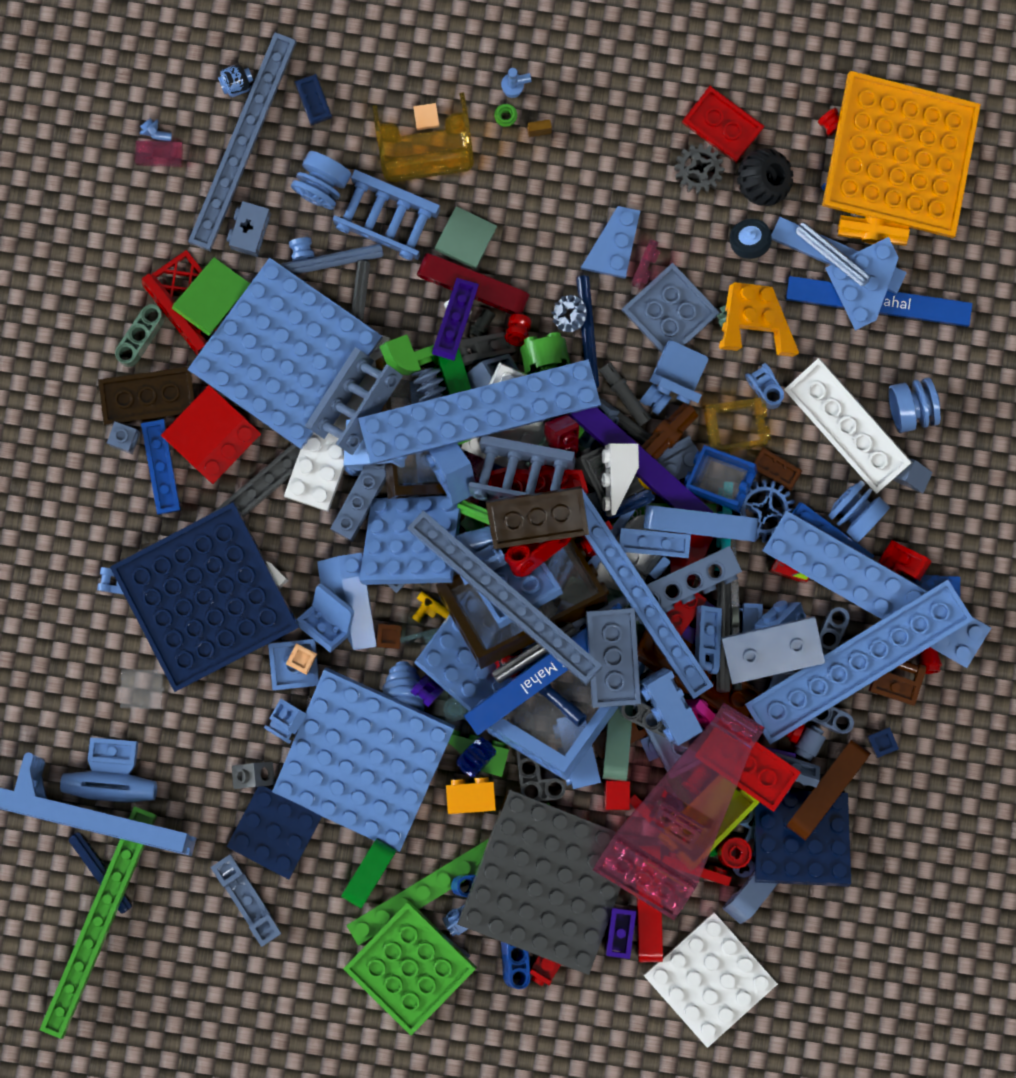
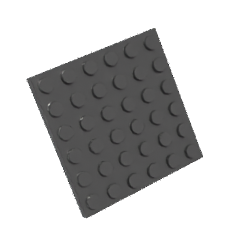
[457,790,638,975]

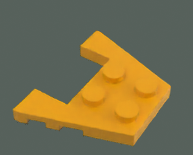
[719,282,799,357]

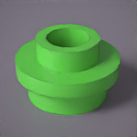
[494,104,517,127]

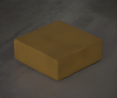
[528,119,552,137]

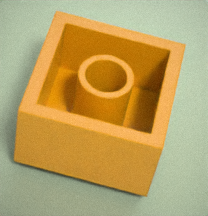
[446,777,496,814]

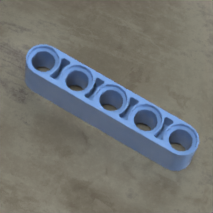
[643,505,758,542]

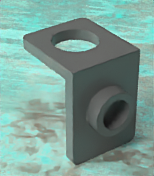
[232,762,275,789]

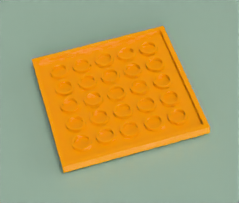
[822,71,981,238]

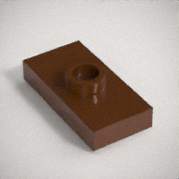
[753,447,802,491]

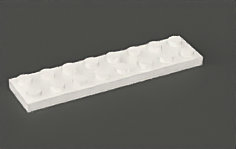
[284,335,391,512]

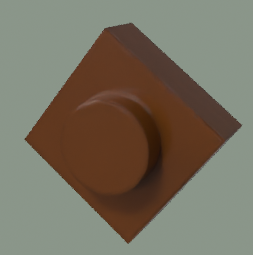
[376,624,402,649]

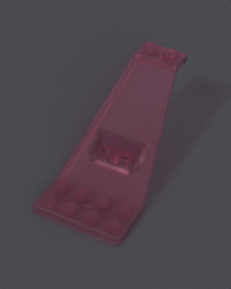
[593,702,765,920]

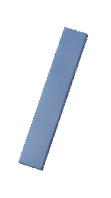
[771,217,907,295]

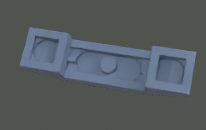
[210,854,282,947]

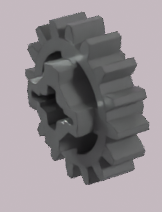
[674,143,725,195]

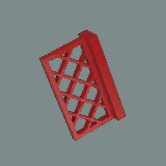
[142,250,220,356]

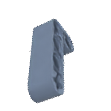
[722,871,778,924]

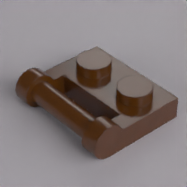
[868,661,926,706]

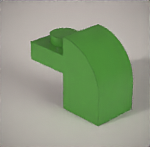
[379,335,434,375]

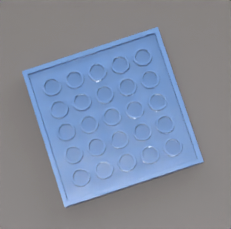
[188,258,383,450]
[272,667,456,852]

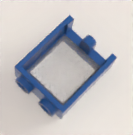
[684,445,757,513]

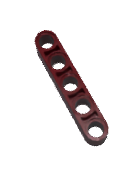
[416,253,530,315]

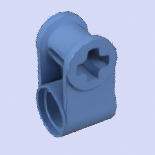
[745,363,784,409]

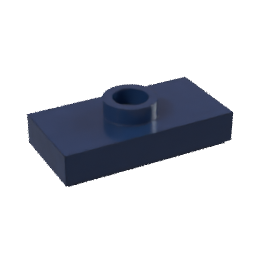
[295,74,332,126]

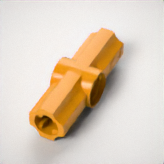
[837,215,910,246]

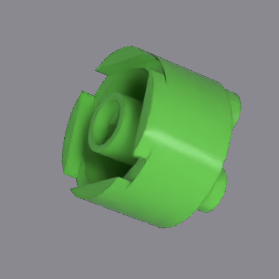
[520,332,571,375]

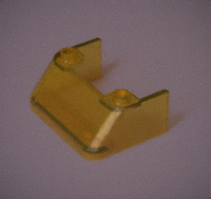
[373,92,474,182]

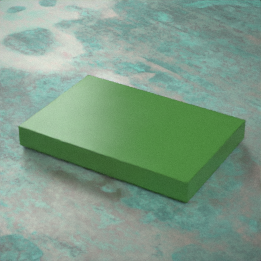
[172,257,250,336]

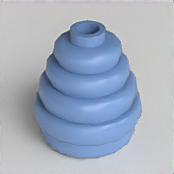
[382,661,425,712]

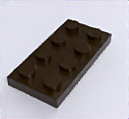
[98,367,195,426]
[486,486,589,549]

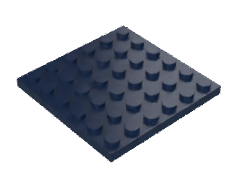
[110,502,300,692]

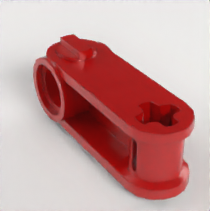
[505,537,572,577]

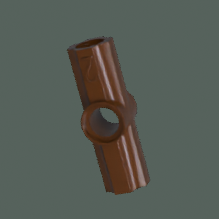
[641,403,698,461]

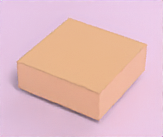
[413,103,439,131]
[286,643,318,675]

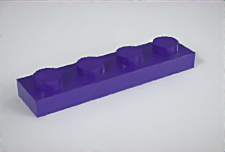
[432,278,479,361]

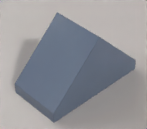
[893,458,933,494]

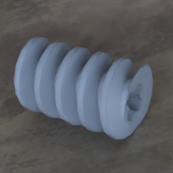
[411,368,447,402]

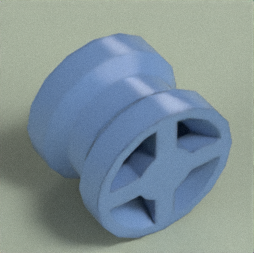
[289,237,315,261]

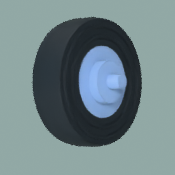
[730,219,772,259]

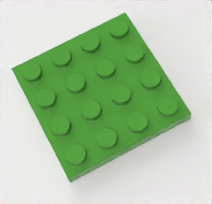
[343,901,477,1035]

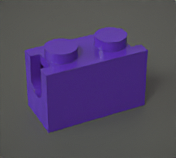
[605,907,636,959]

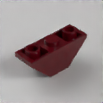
[544,414,579,459]

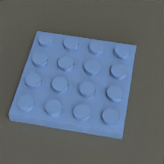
[359,496,462,585]
[414,591,527,711]

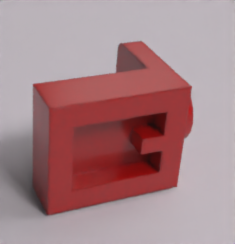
[530,956,561,986]

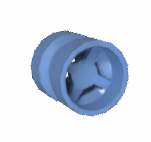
[639,383,672,415]

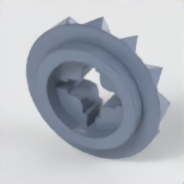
[551,295,587,332]

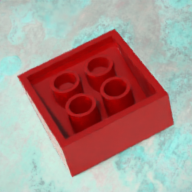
[161,385,261,484]

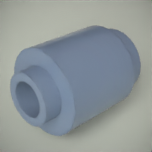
[794,725,826,762]

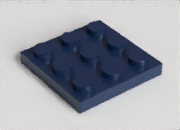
[227,786,322,880]

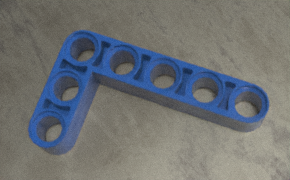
[451,874,530,989]

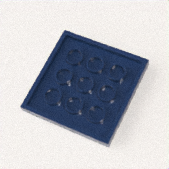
[754,790,851,887]

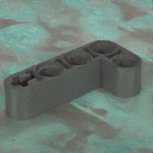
[513,710,566,801]

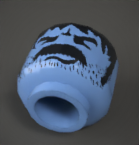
[218,63,254,97]

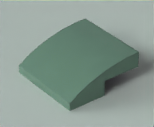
[434,206,497,270]

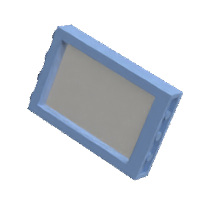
[487,625,646,781]

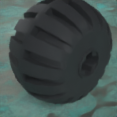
[737,148,794,206]

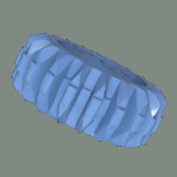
[732,479,795,543]

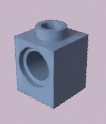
[107,422,141,455]

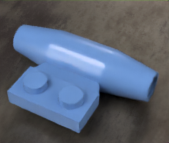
[60,737,157,803]

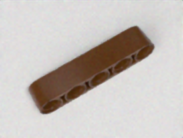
[786,740,871,841]

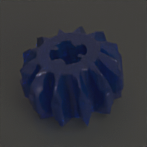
[457,737,496,778]

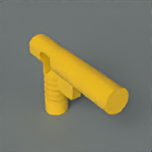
[412,591,449,623]

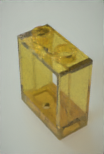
[704,398,771,452]

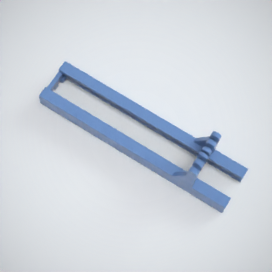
[0,753,197,856]

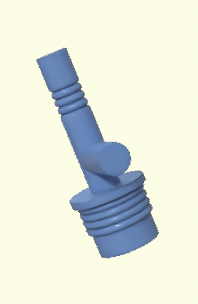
[501,68,532,98]

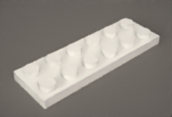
[784,358,913,494]

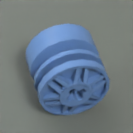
[291,151,352,210]
[888,377,941,433]
[828,480,890,543]

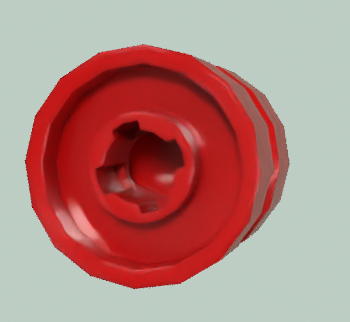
[717,837,752,869]

